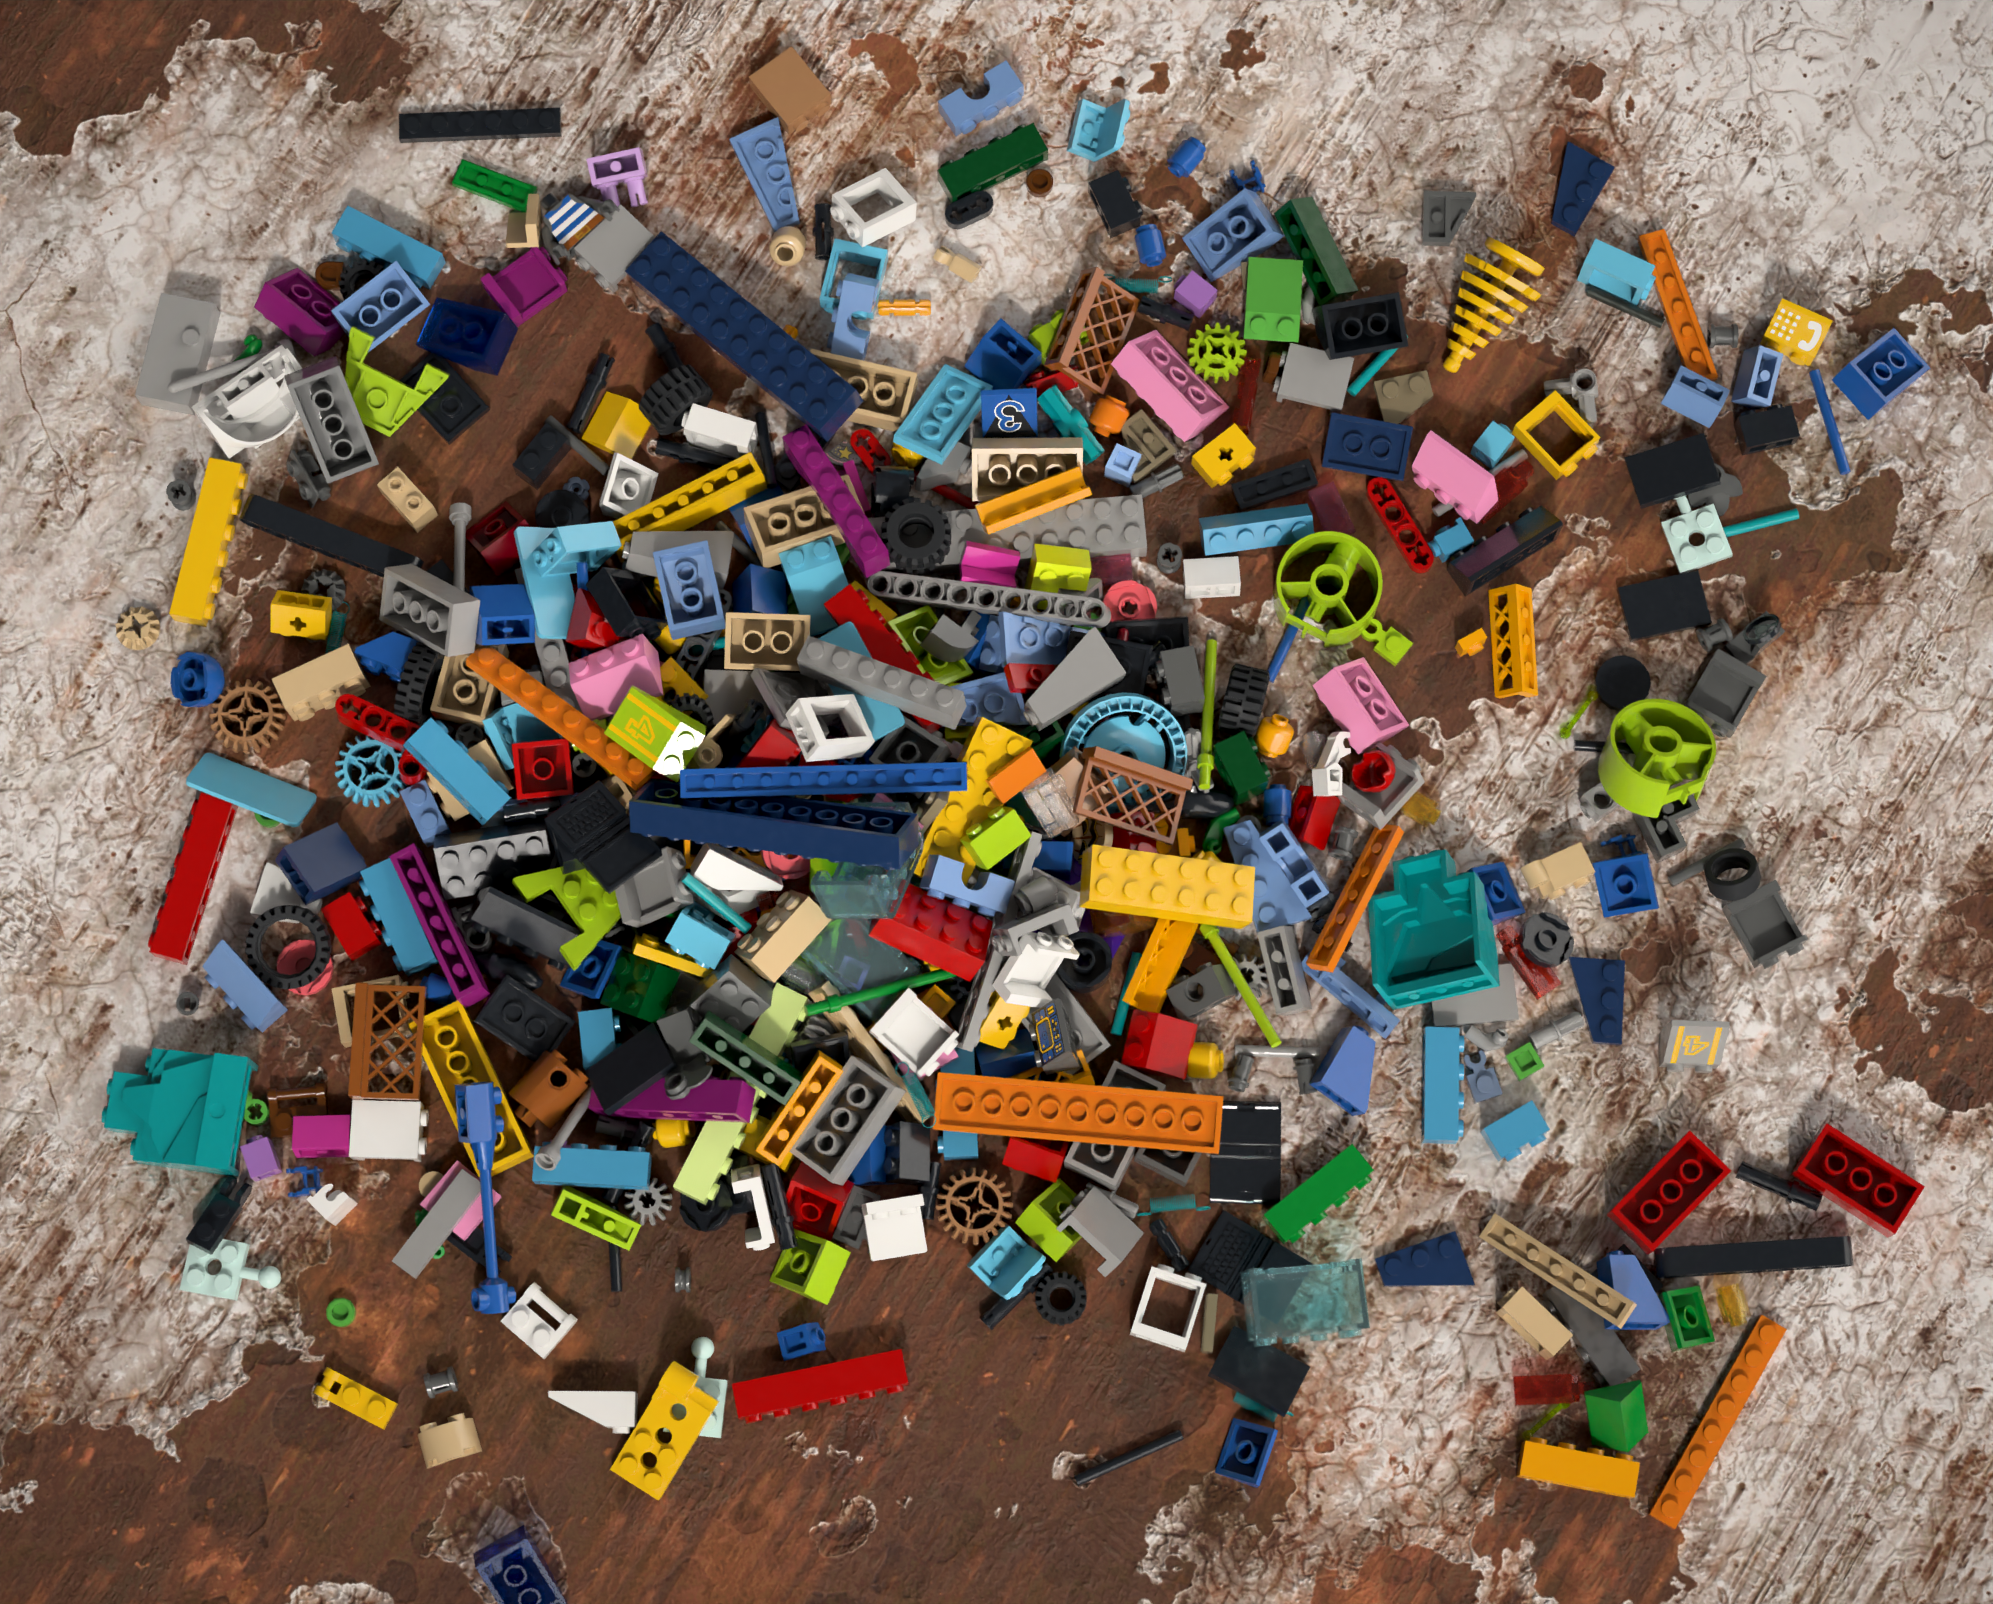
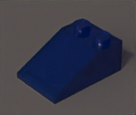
[416,297,518,376]
[473,1525,568,1604]

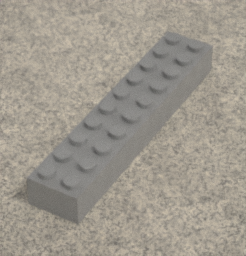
[868,494,1147,576]

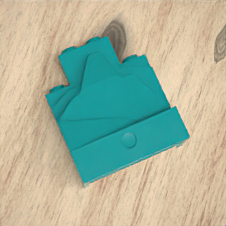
[1368,849,1500,1010]
[102,1048,258,1177]

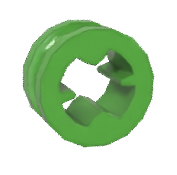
[244,1099,270,1126]

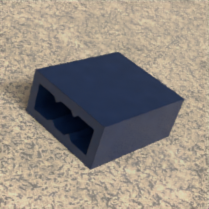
[275,822,367,905]

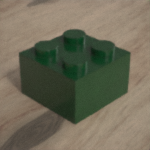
[1212,731,1271,807]
[600,950,680,1025]

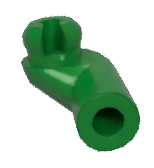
[232,334,263,373]

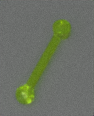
[1560,691,1598,739]
[1522,1397,1570,1441]

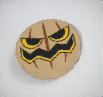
[1071,811,1113,864]

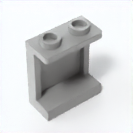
[574,204,655,292]
[1273,343,1354,415]
[1338,742,1425,830]
[615,846,694,928]
[991,904,1079,956]
[1056,1186,1144,1277]

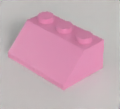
[1412,431,1498,524]
[568,634,663,721]
[1313,657,1409,754]

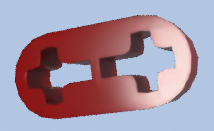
[850,429,891,477]

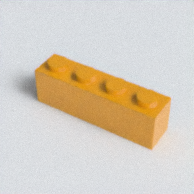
[755,1050,843,1166]
[1516,1437,1640,1499]

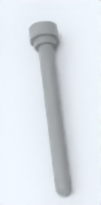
[168,338,295,393]
[449,503,472,591]
[535,1084,592,1171]

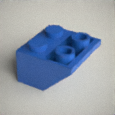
[964,318,1042,390]
[469,583,535,645]
[354,632,419,684]

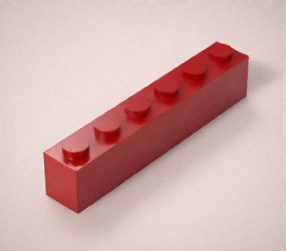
[824,584,942,734]
[148,792,238,965]
[732,1349,909,1424]

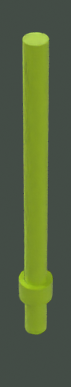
[1197,639,1217,790]
[1199,924,1281,1048]

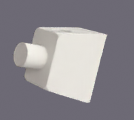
[250,862,322,923]

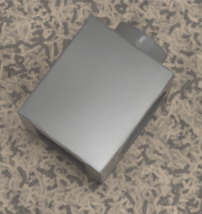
[1579,783,1620,823]

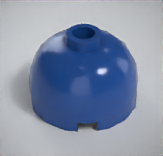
[170,652,225,707]

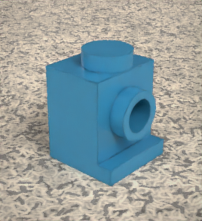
[1428,517,1474,563]

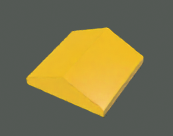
[582,391,651,460]

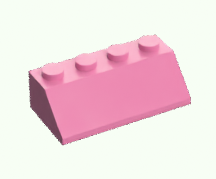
[1111,330,1229,442]

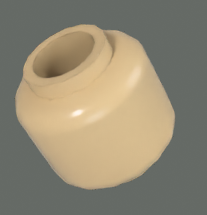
[769,226,806,266]

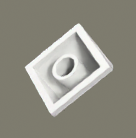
[599,453,659,519]

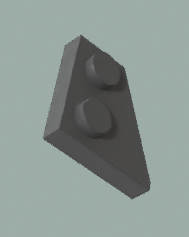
[1422,191,1476,246]

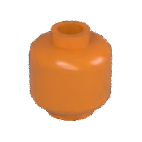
[1089,395,1129,438]

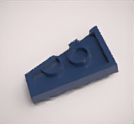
[1374,1231,1475,1287]

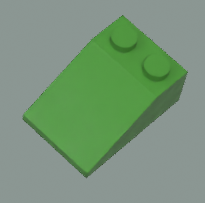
[1243,257,1303,342]

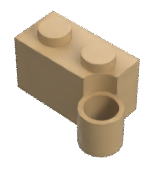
[1520,842,1595,900]

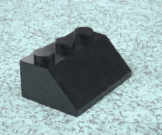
[1312,292,1408,360]

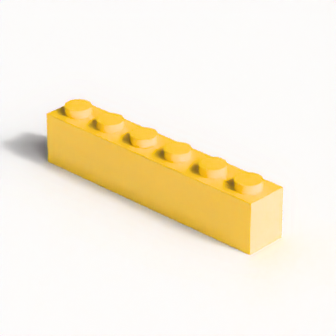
[613,452,767,563]
[169,457,248,627]

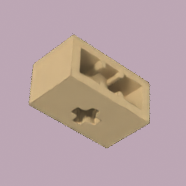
[377,467,438,533]

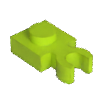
[1361,619,1413,667]

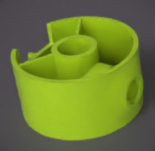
[1273,531,1383,648]
[1598,699,1716,818]

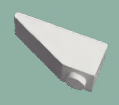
[690,843,783,891]
[548,1391,638,1434]

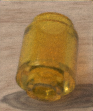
[1400,791,1442,827]
[1715,1283,1751,1328]

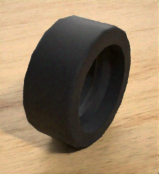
[1704,848,1761,901]

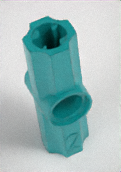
[1037,385,1105,465]

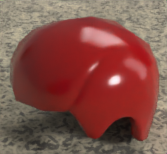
[1352,750,1396,793]

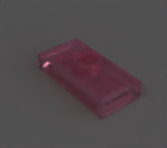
[1308,481,1355,535]
[1089,553,1133,586]

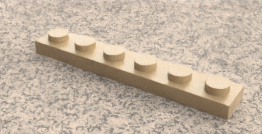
[808,980,930,1124]
[1479,1213,1637,1329]

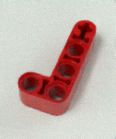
[335,694,428,785]

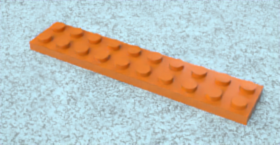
[933,1072,1224,1154]

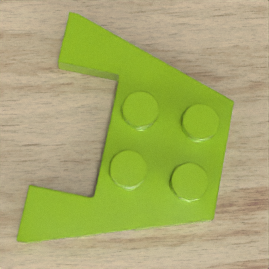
[345,326,450,437]
[512,867,621,971]

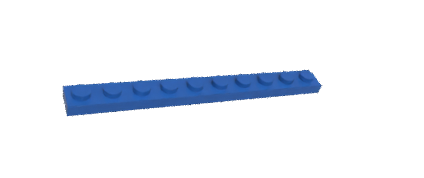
[680,762,967,798]

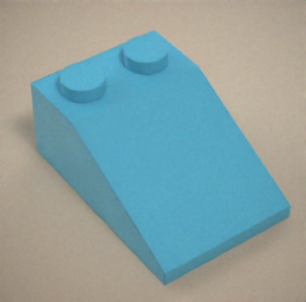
[778,536,848,637]

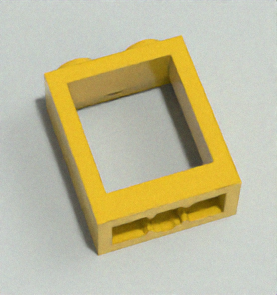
[1512,390,1600,480]

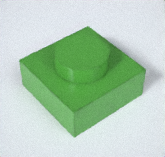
[1504,1042,1544,1081]

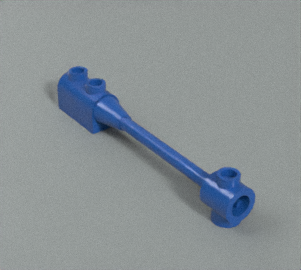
[455,1082,516,1314]

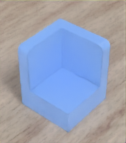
[1104,443,1142,487]

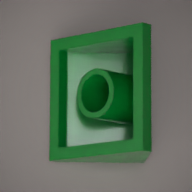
[1658,1285,1715,1352]
[1584,1380,1649,1452]

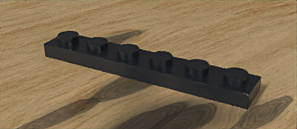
[399,108,562,143]

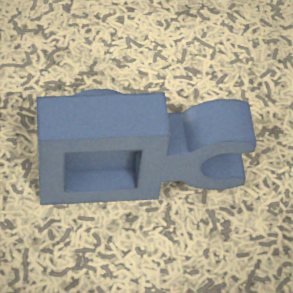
[1463,1050,1503,1104]

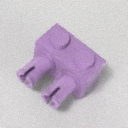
[586,147,648,212]

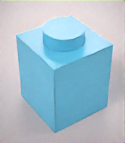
[1470,421,1515,469]

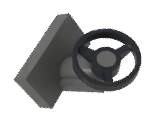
[1724,611,1785,665]

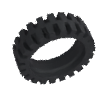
[394,642,445,726]
[245,905,332,989]

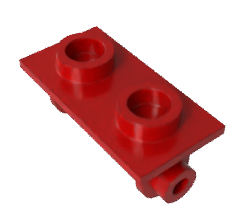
[1023,363,1079,398]

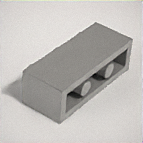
[1257,925,1312,1016]

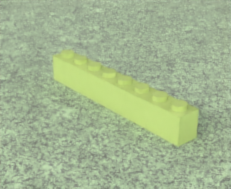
[673,983,809,1205]

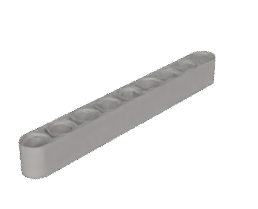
[867,571,1111,628]

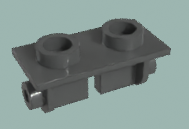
[286,449,331,508]

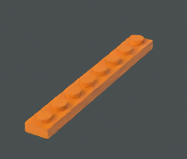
[466,645,655,791]
[1648,1315,1787,1530]

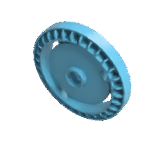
[1060,693,1187,814]

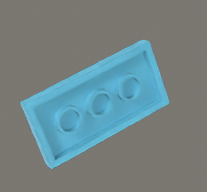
[893,364,993,465]

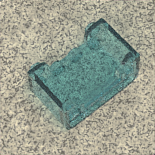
[810,802,924,919]
[800,896,923,1025]
[1240,1258,1370,1347]

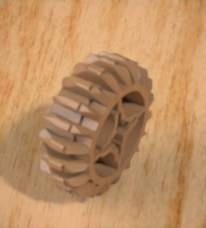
[209,679,286,754]
[936,1168,1013,1245]

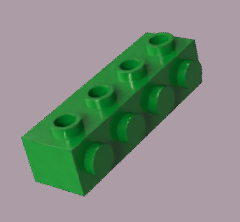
[1262,1144,1374,1244]

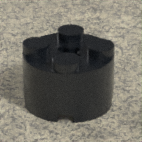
[871,465,914,518]
[1056,932,1112,994]

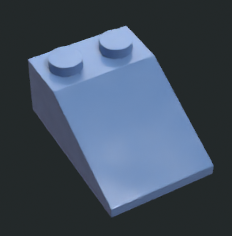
[1182,188,1285,282]
[653,540,726,640]

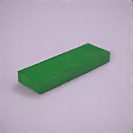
[452,159,538,212]

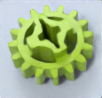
[1187,323,1247,383]

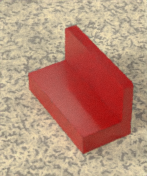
[1288,785,1340,850]

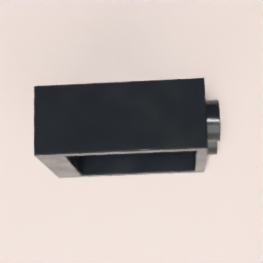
[586,567,668,641]

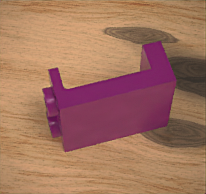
[480,246,568,329]

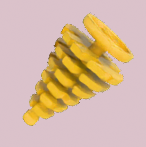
[1443,236,1545,373]

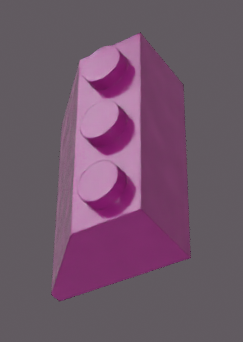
[254,267,345,357]

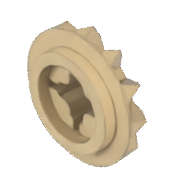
[115,606,160,650]

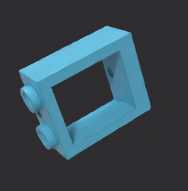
[819,238,888,320]
[1577,238,1656,306]
[532,521,622,577]

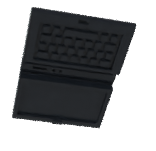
[544,780,662,894]
[1210,1101,1281,1204]
[1187,1210,1312,1325]

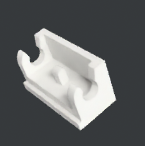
[1183,556,1241,599]
[306,1184,358,1226]

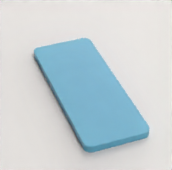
[514,527,575,639]
[818,622,905,741]
[186,753,317,827]

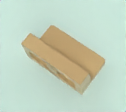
[506,194,542,248]

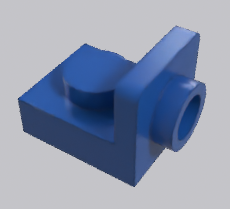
[777,1322,826,1361]

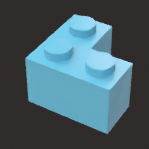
[665,900,736,970]

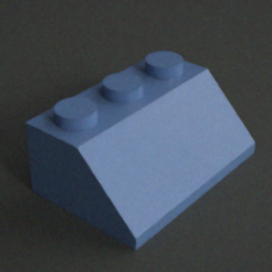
[331,261,430,352]
[202,939,288,1033]

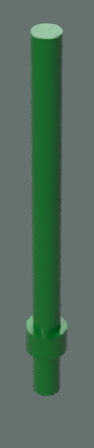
[804,969,956,1016]

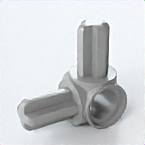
[1544,369,1599,424]
[1181,728,1214,793]

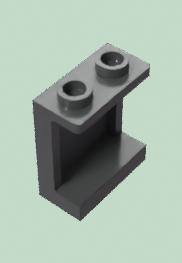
[1684,649,1767,738]
[1722,880,1808,969]

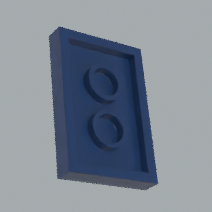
[1322,412,1413,481]

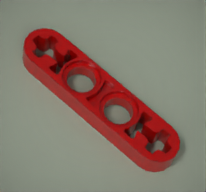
[1366,477,1434,573]

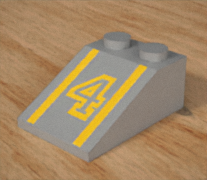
[1659,1020,1730,1073]

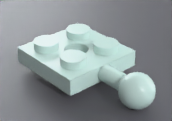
[1661,495,1733,574]
[179,1239,281,1301]
[663,1337,728,1438]

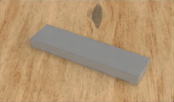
[392,1169,481,1279]

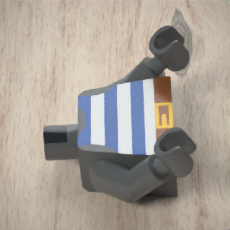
[541,193,620,265]

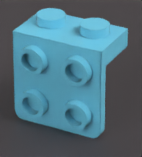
[1067,99,1130,162]
[482,702,562,770]
[967,1224,1046,1300]

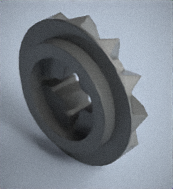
[301,569,346,611]

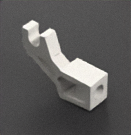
[1312,732,1351,797]

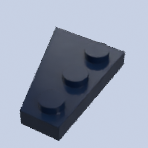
[1551,142,1615,237]
[1568,957,1625,1046]

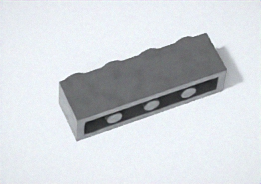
[1542,1286,1640,1388]

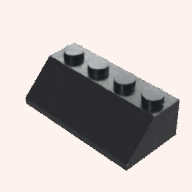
[1447,505,1564,597]
[466,887,582,971]

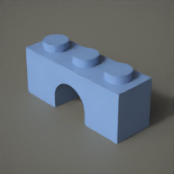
[938,60,1024,136]
[827,273,880,361]
[1259,818,1329,908]
[919,854,1015,917]

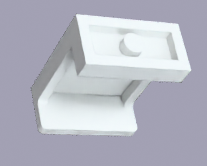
[992,932,1080,1008]
[869,988,959,1078]
[349,1100,429,1162]
[731,1164,775,1251]

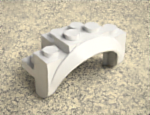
[191,345,303,459]

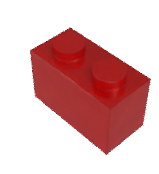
[321,892,382,961]

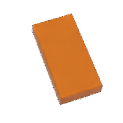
[985,747,1046,804]

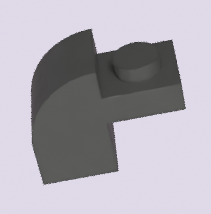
[919,610,982,662]

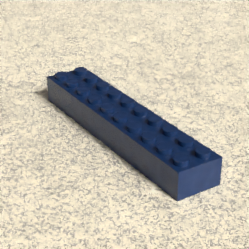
[625,231,863,442]
[629,778,919,870]

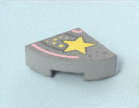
[825,439,862,467]

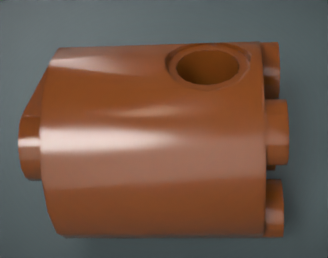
[508,1049,588,1130]

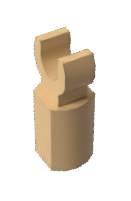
[933,245,982,283]

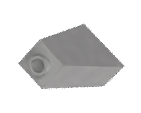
[622,531,734,589]
[1024,627,1126,731]

